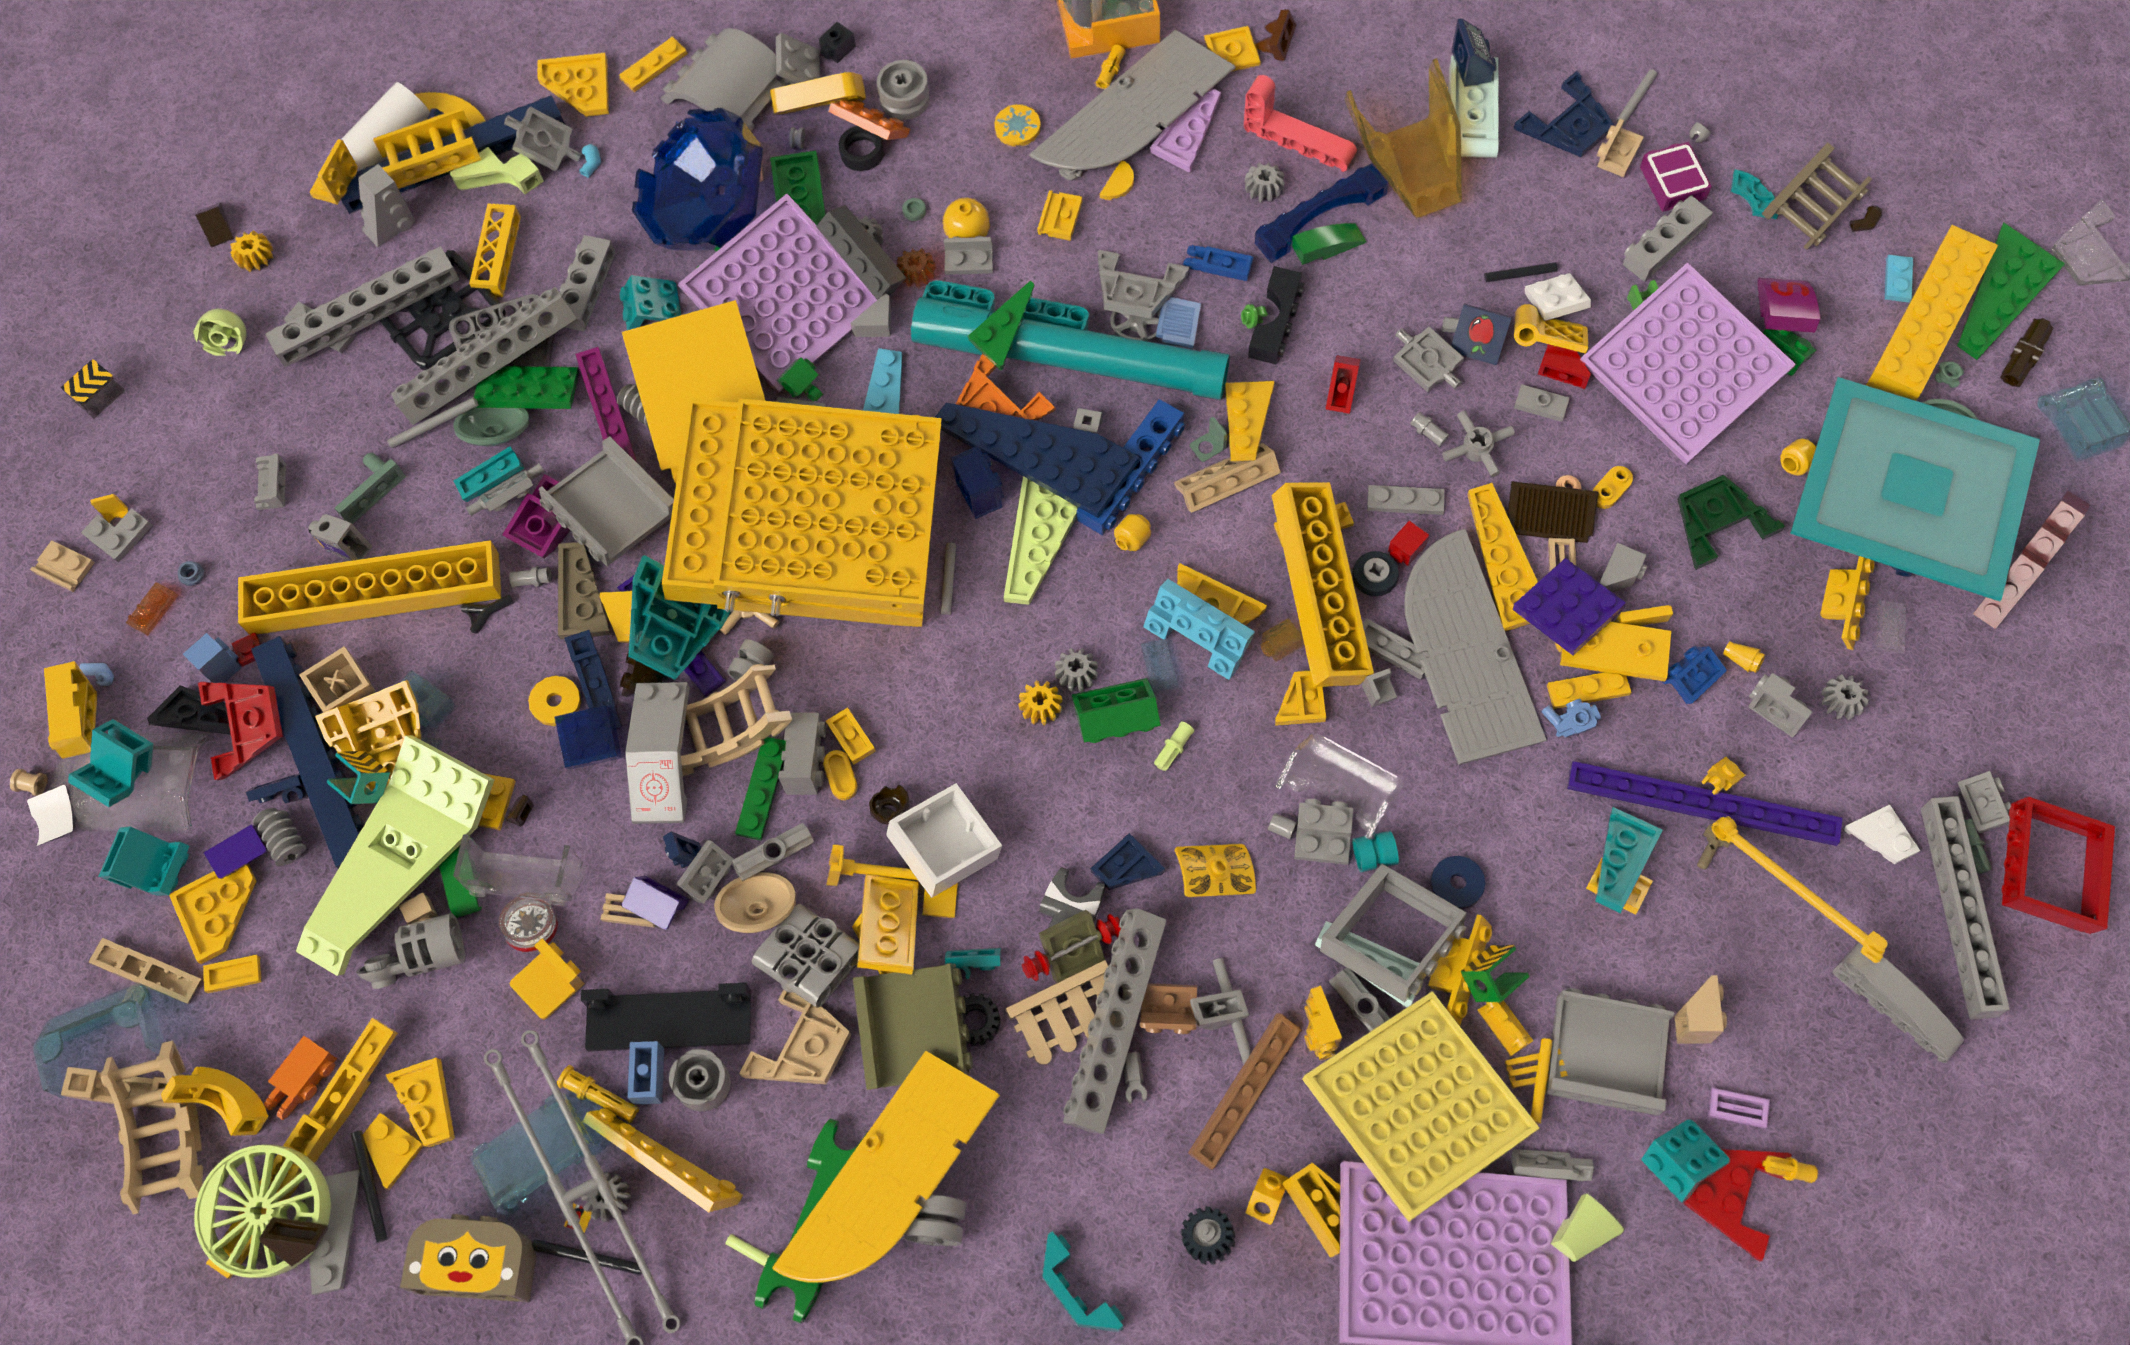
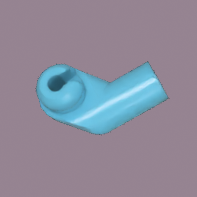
[579,144,601,178]

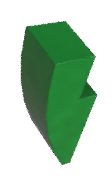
[1292,223,1366,265]

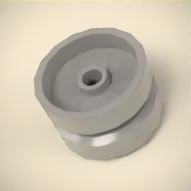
[877,60,930,120]
[901,1195,966,1246]

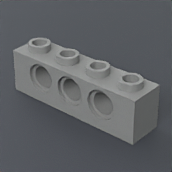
[1623,196,1713,282]
[560,235,616,331]

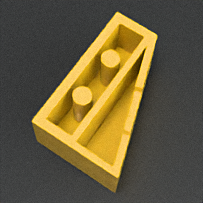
[44,661,97,759]
[1282,1163,1340,1258]

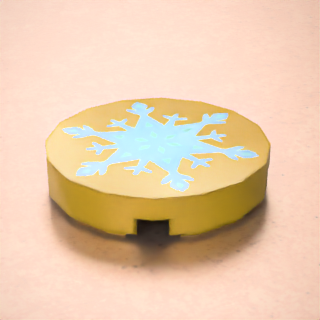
[994,104,1041,146]

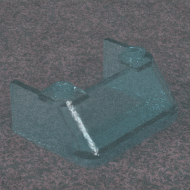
[33,984,165,1099]

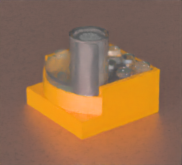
[1057,0,1160,59]

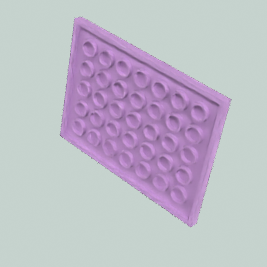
[1339,1161,1572,1345]

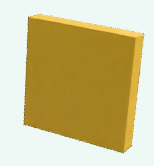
[1204,26,1261,72]

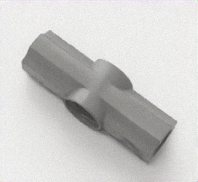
[731,823,814,882]
[1329,967,1390,1032]

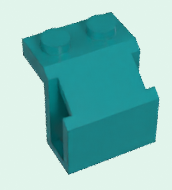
[68,719,153,807]
[98,826,190,896]

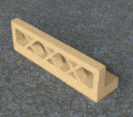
[1174,443,1280,513]

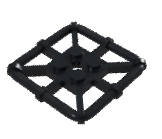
[379,250,506,370]

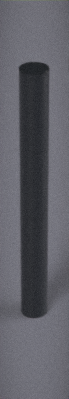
[351,1130,388,1243]
[532,1239,642,1275]

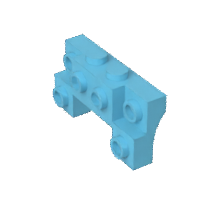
[1143,579,1255,680]

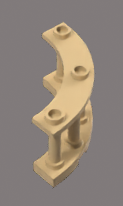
[681,664,792,776]
[101,1041,203,1214]

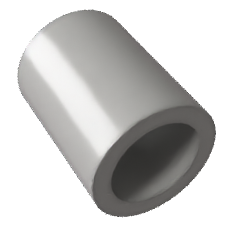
[1268,813,1297,839]

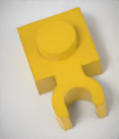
[1701,757,1746,795]

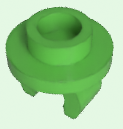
[1241,304,1268,329]

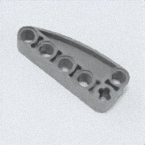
[1833,943,1964,1063]

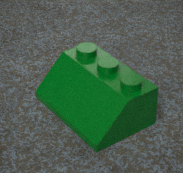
[1071,678,1161,743]

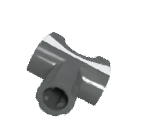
[1039,867,1105,928]

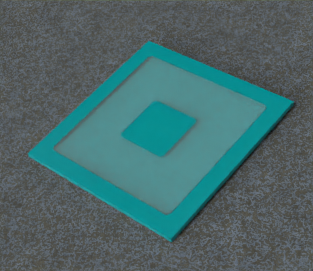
[1790,377,2040,601]

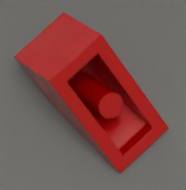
[1538,344,1591,389]
[1326,355,1361,414]

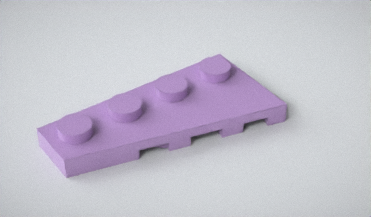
[1150,88,1220,173]

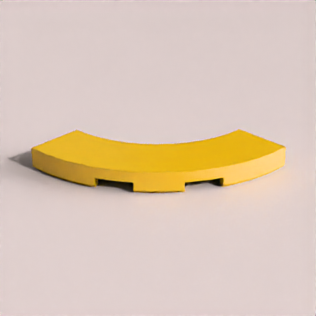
[414,92,485,126]

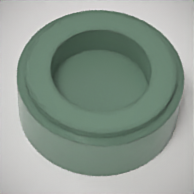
[902,198,926,221]

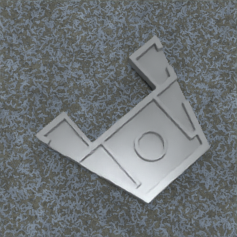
[1098,250,1189,319]

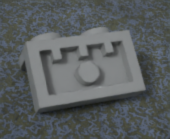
[944,236,993,275]
[1957,771,2011,834]
[676,840,734,904]

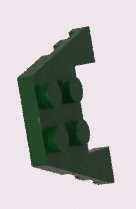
[1677,475,1785,570]

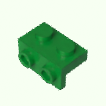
[1763,329,1817,376]

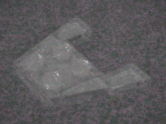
[2051,199,2130,286]

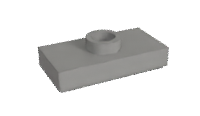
[1514,384,1569,422]

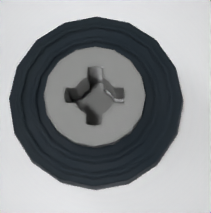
[1352,551,1399,597]

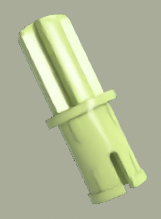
[1154,722,1195,771]

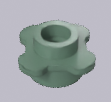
[1935,362,1964,388]

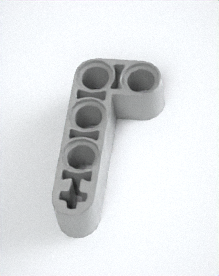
[449,294,539,356]

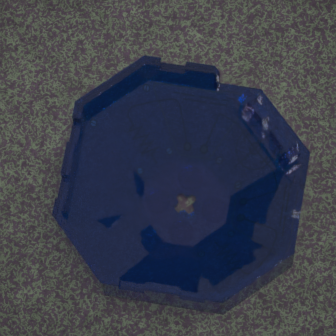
[632,108,763,250]

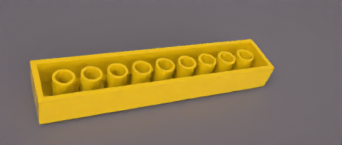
[238,540,501,635]

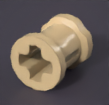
[10,769,48,796]

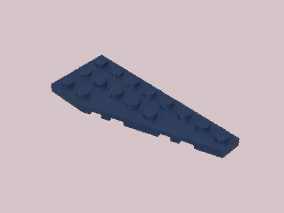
[934,402,1139,518]

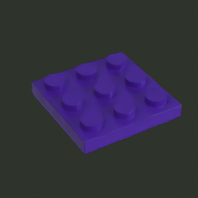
[1513,558,1626,656]

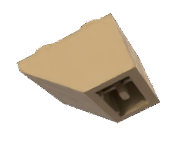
[1674,975,1727,1044]

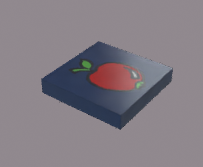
[1451,303,1512,365]

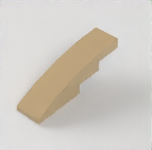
[89,938,202,1004]

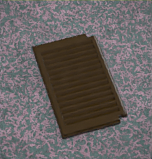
[1507,481,1598,543]

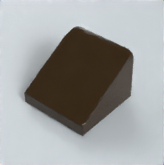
[505,795,534,827]

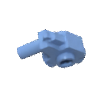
[1541,699,1601,738]

